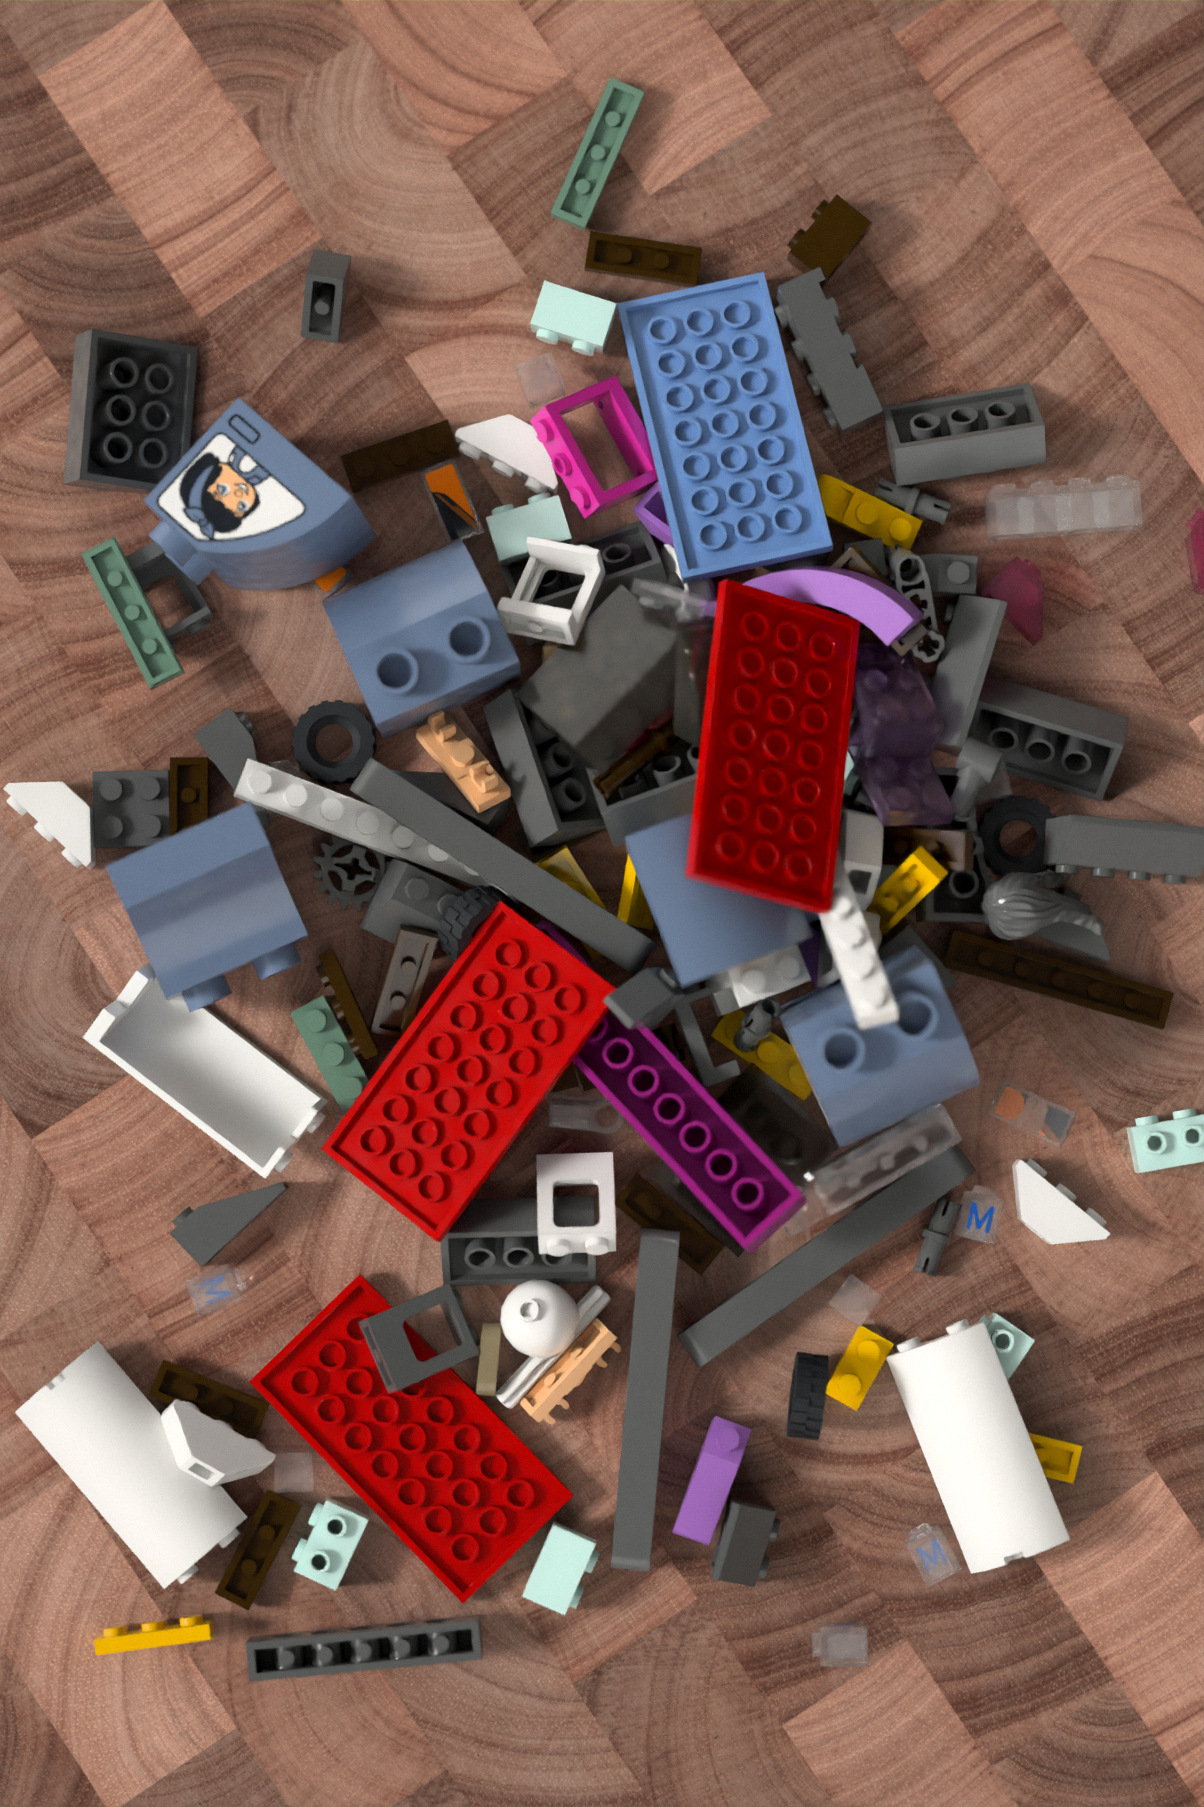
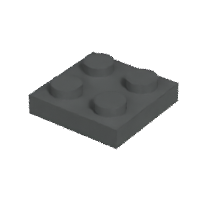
[92,770,170,849]

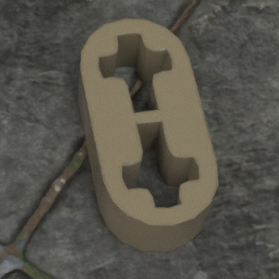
[476,1322,502,1396]

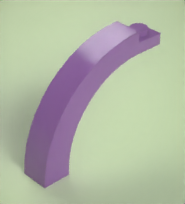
[690,566,925,657]

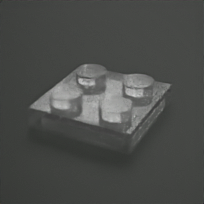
[630,578,717,621]

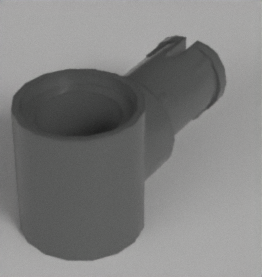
[946,737,1005,818]

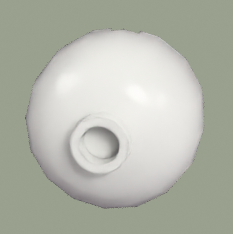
[500,1280,579,1358]

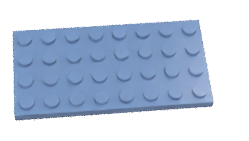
[617,272,833,584]

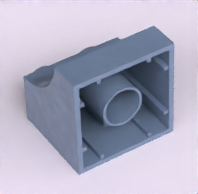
[105,802,308,1013]

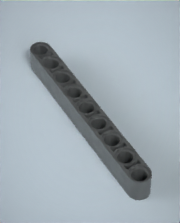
[349,757,657,976]
[677,1139,976,1367]
[611,1228,680,1572]

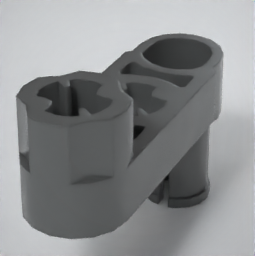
[884,544,945,662]

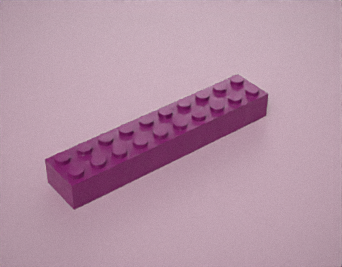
[536,918,809,1255]

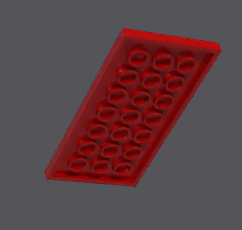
[685,579,860,914]
[321,901,617,1242]
[249,1274,574,1603]

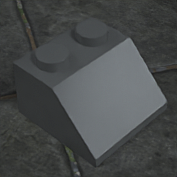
[360,858,466,951]
[709,1496,781,1587]

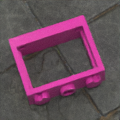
[530,376,658,520]

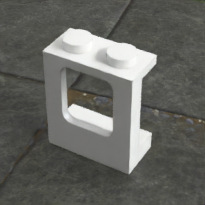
[496,537,606,646]
[704,944,811,1017]
[536,1152,616,1256]

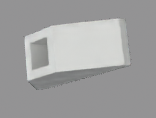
[454,414,558,496]
[3,781,96,870]
[837,809,884,910]
[1012,1159,1110,1244]
[160,1399,276,1487]

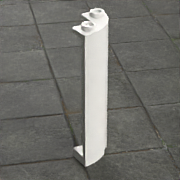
[83,963,329,1178]
[886,1319,1070,1573]
[15,1341,247,1589]

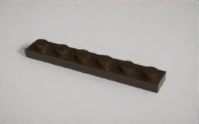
[943,930,1174,1030]

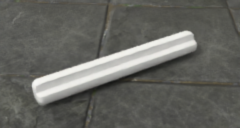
[496,1285,611,1409]

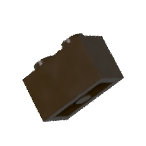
[787,194,872,288]

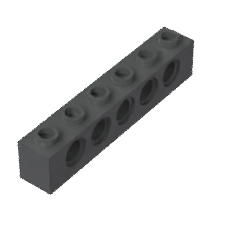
[246,1615,483,1682]

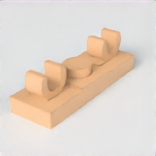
[416,710,511,814]
[519,1317,621,1425]

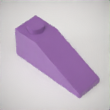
[672,1416,752,1546]

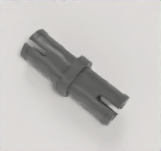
[874,477,952,525]
[733,996,781,1053]
[913,1198,961,1277]

